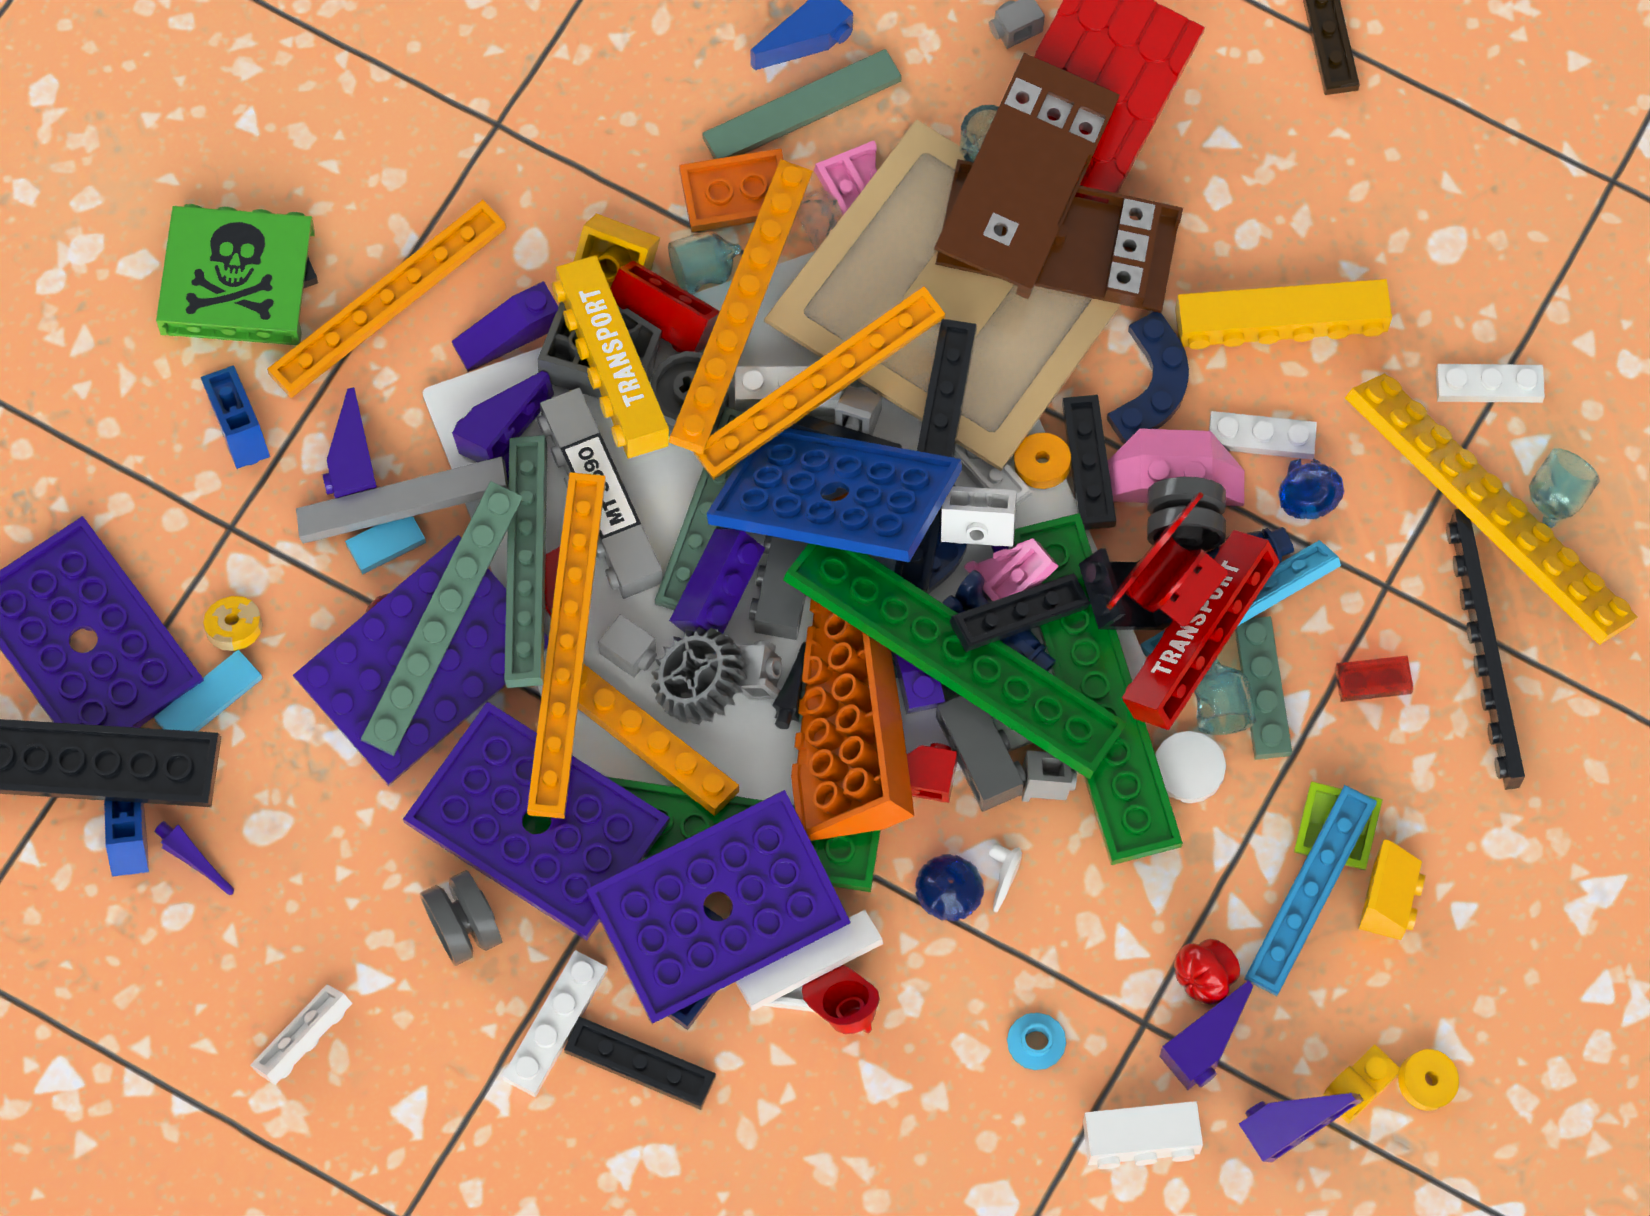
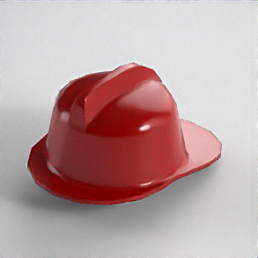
[802,965,880,1034]

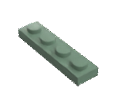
[1235,616,1292,760]

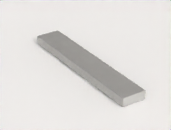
[296,457,509,544]

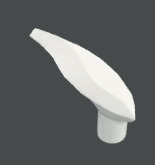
[989,843,1022,912]

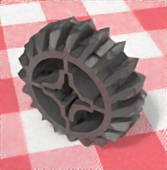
[651,627,747,725]

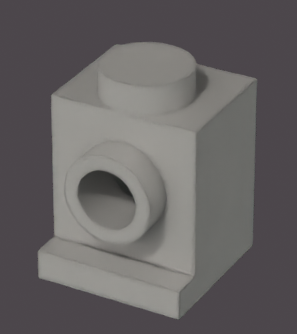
[989,0,1045,49]
[738,641,782,699]
[1021,750,1077,802]

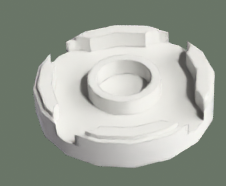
[1155,731,1226,804]

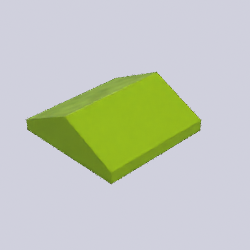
[1294,781,1383,870]

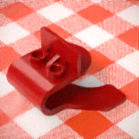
[1106,492,1228,627]

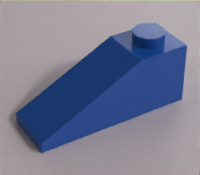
[750,0,853,70]
[201,365,270,469]
[104,800,149,877]

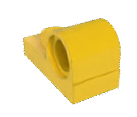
[1323,1044,1400,1124]

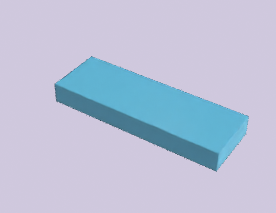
[154,650,263,731]

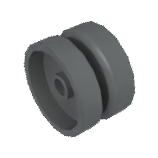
[651,351,729,437]
[1147,477,1226,551]
[420,870,502,966]

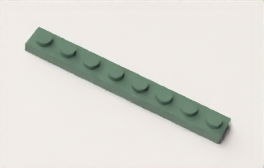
[505,435,547,688]
[361,481,523,756]

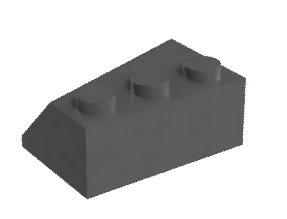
[538,302,662,398]

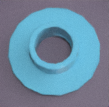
[1007,1013,1066,1070]

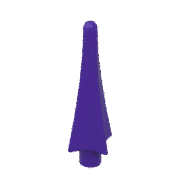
[154,821,234,895]

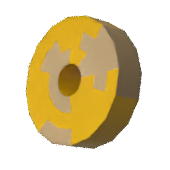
[203,596,263,651]

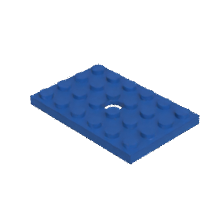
[706,428,962,562]

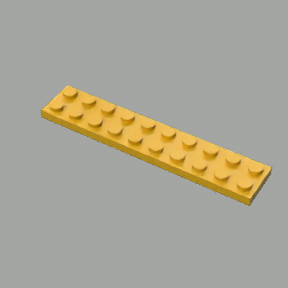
[1345,373,1638,645]

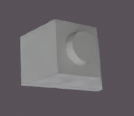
[835,386,882,435]

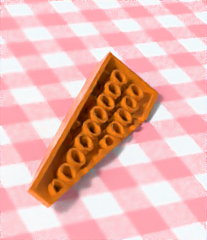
[791,492,915,841]

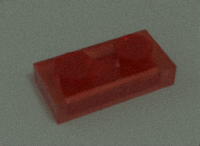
[1335,655,1414,702]

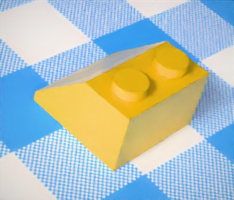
[573,213,661,288]
[1358,839,1426,940]

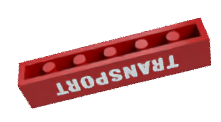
[1122,530,1280,730]

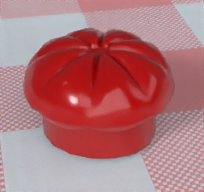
[1174,939,1240,1005]

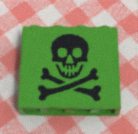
[156,204,315,345]

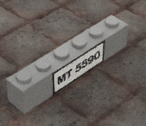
[537,387,663,599]

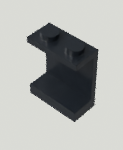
[1079,548,1178,630]

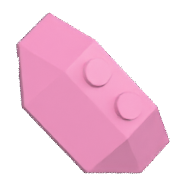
[1108,429,1245,506]

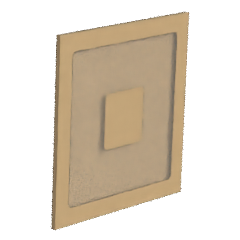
[764,119,1130,471]

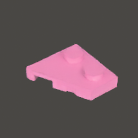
[814,140,877,218]
[964,538,1059,601]

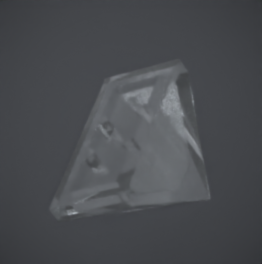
[797,187,843,250]

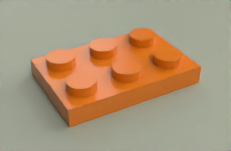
[679,148,784,233]

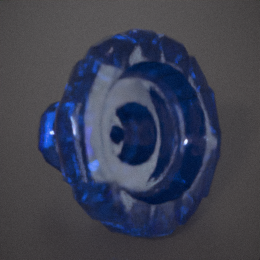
[1278,458,1345,519]
[915,854,984,921]

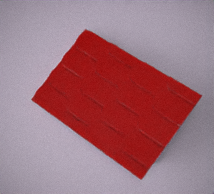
[1019,0,1205,204]

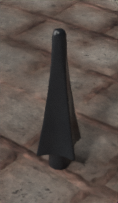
[772,642,806,729]

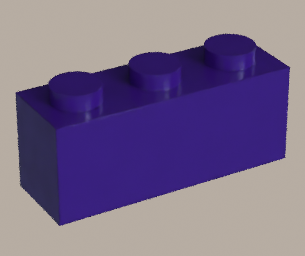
[669,529,765,634]

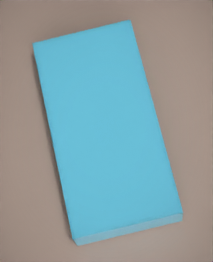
[345,516,426,575]

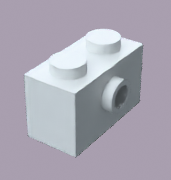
[941,486,1017,547]

